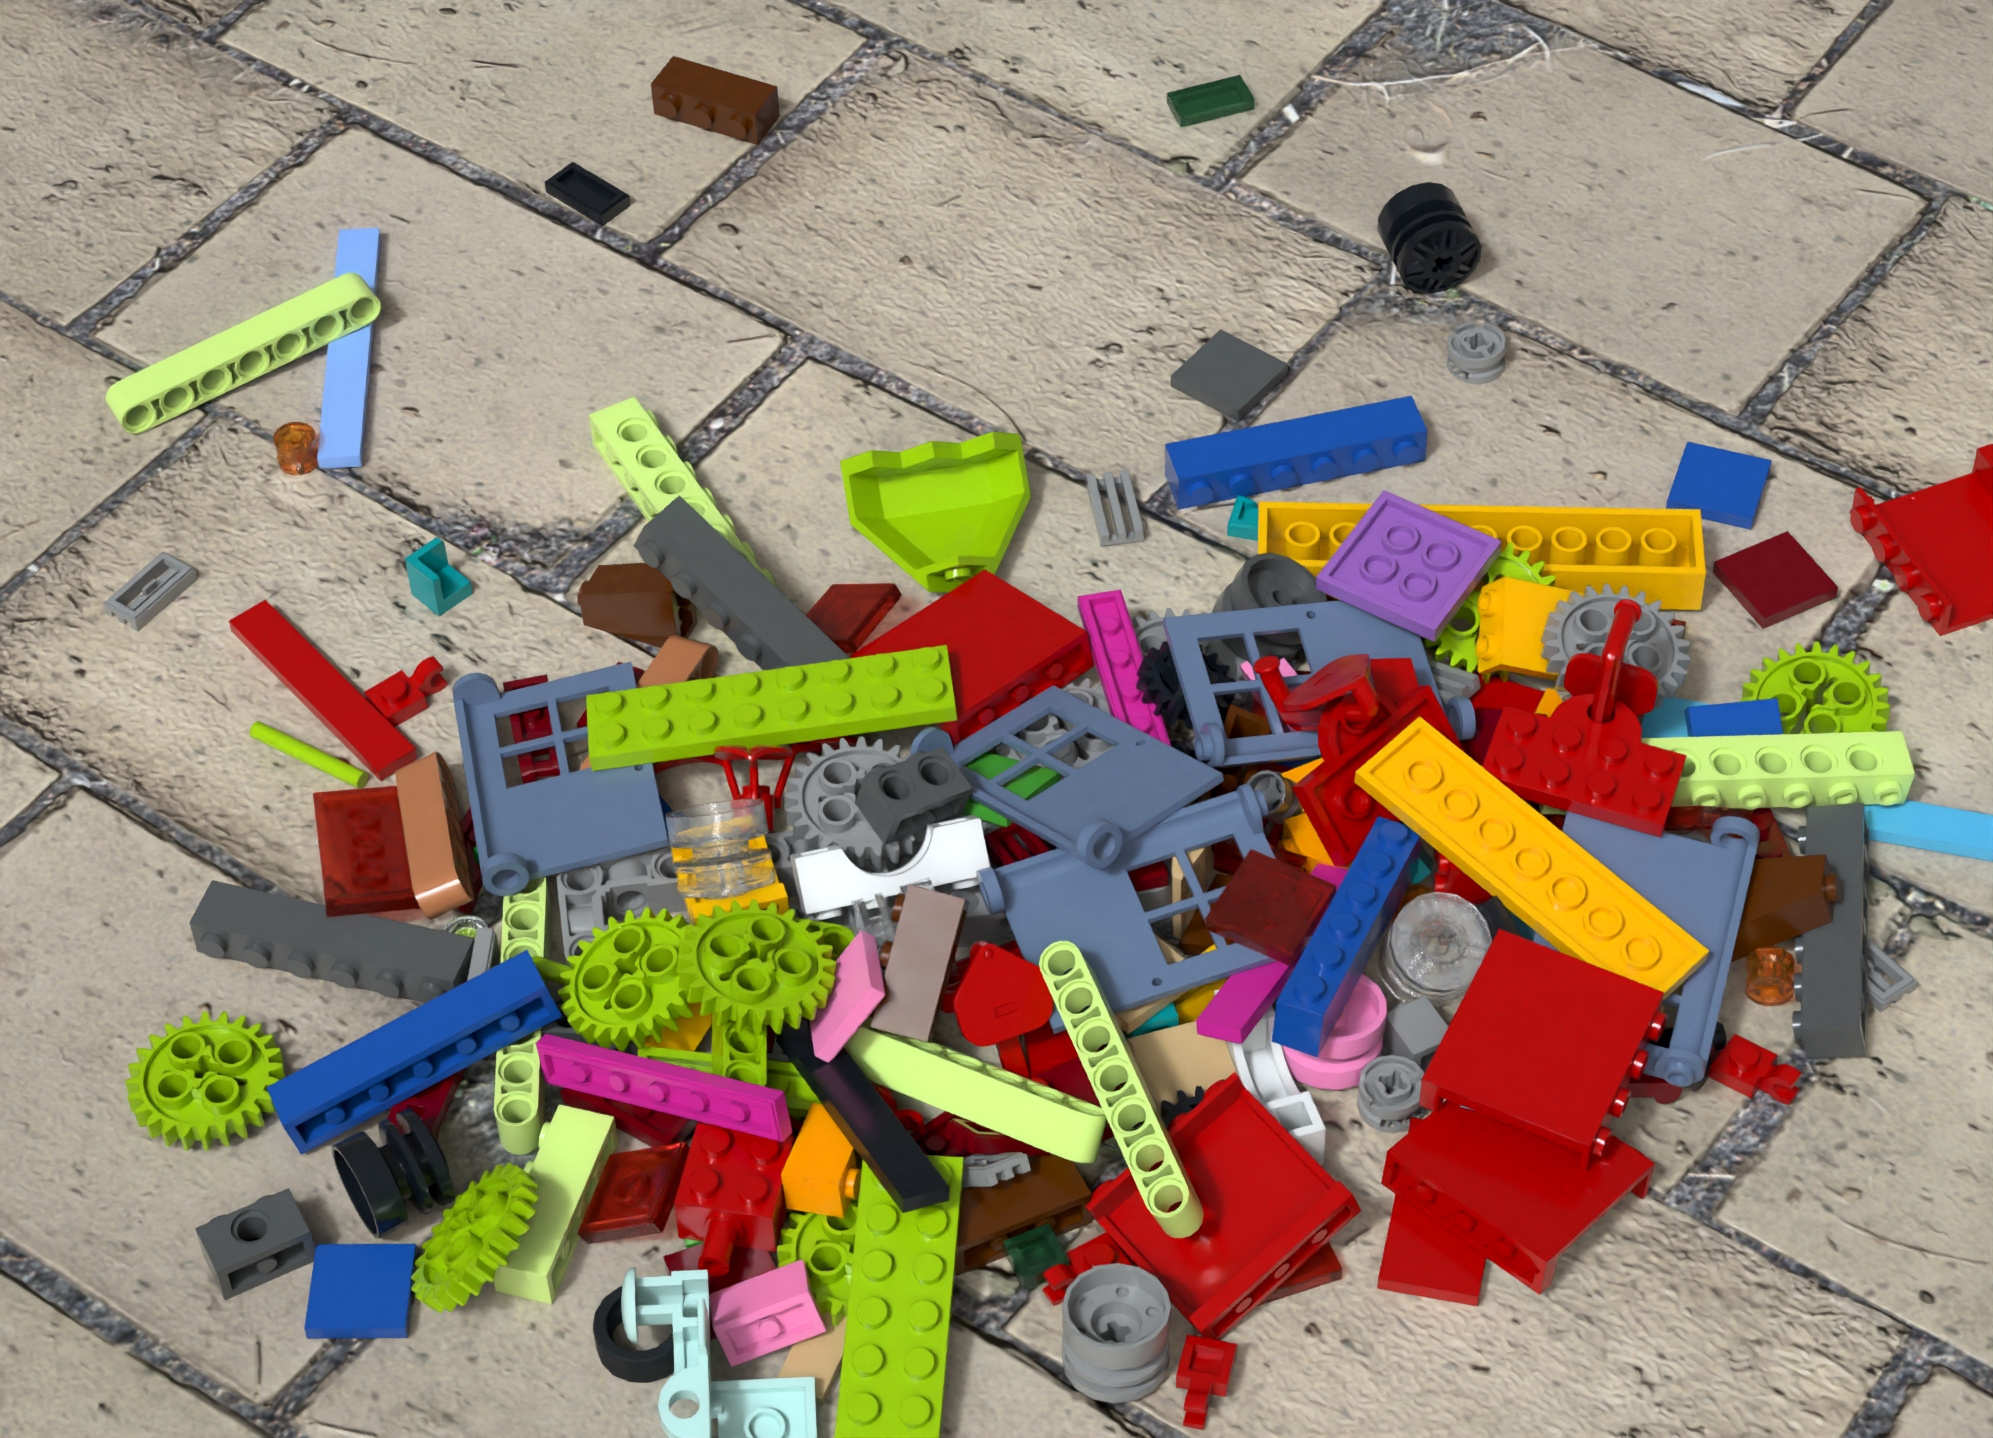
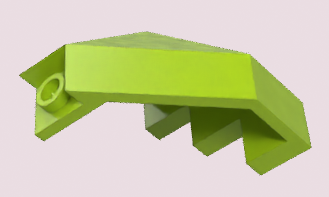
[840,432,1031,593]

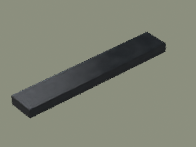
[776,1019,949,1213]

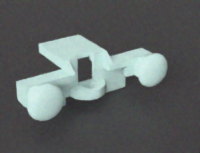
[621,1267,817,1438]

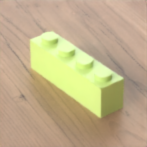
[493,1105,619,1304]

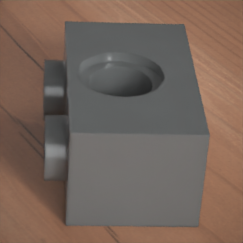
[195,1188,315,1300]

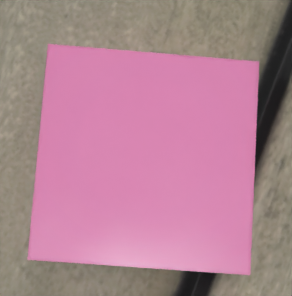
[809,930,886,1063]

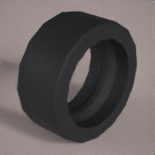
[593,1286,674,1383]

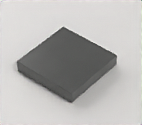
[1171,329,1288,422]

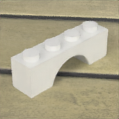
[789,815,990,920]
[1214,989,1326,1165]

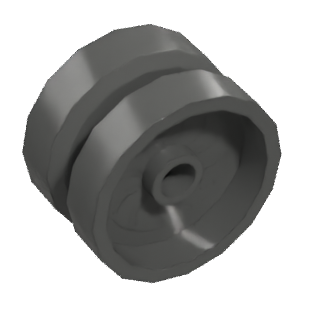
[1212,553,1327,664]

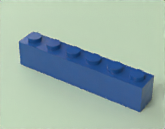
[1165,396,1427,510]
[1272,816,1422,1057]
[266,950,562,1155]

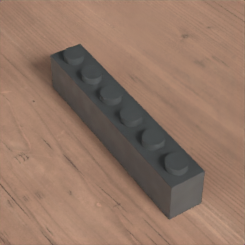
[633,495,850,671]
[1792,803,1870,1059]
[189,880,475,1004]

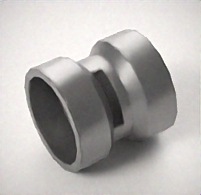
[1247,770,1303,825]

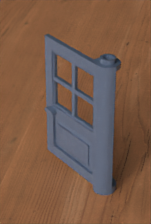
[1162,600,1476,769]
[452,662,670,896]
[910,685,1224,869]
[976,783,1312,1034]
[1533,811,1760,1087]

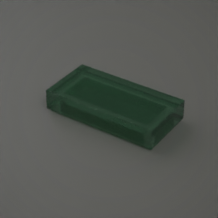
[1167,75,1254,128]

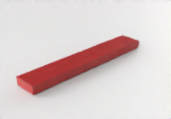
[229,600,418,781]

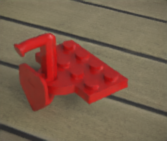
[1482,599,1687,837]
[1253,654,1465,866]
[941,940,1053,1087]

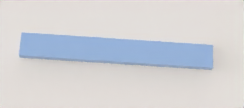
[317,228,381,469]

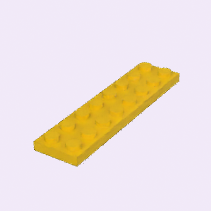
[1354,716,1709,1001]

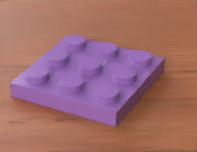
[1316,490,1502,642]

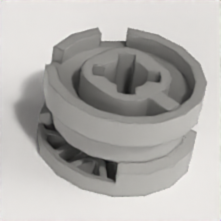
[1447,321,1506,384]
[1357,1055,1425,1133]

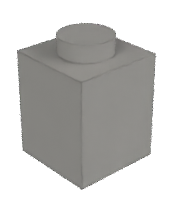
[1383,996,1448,1073]

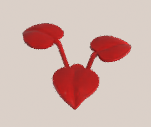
[653,736,858,834]

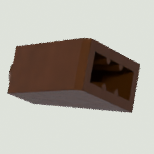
[577,563,697,648]
[1731,854,1842,962]

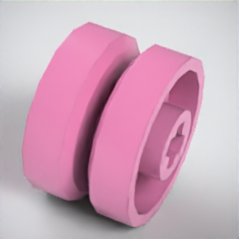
[1281,974,1387,1090]

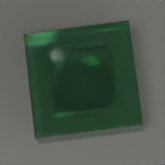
[1003,1223,1070,1290]

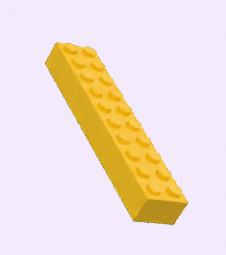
[1257,501,1706,610]

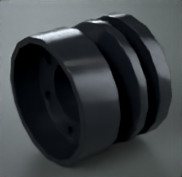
[1377,182,1482,294]
[332,1108,455,1239]

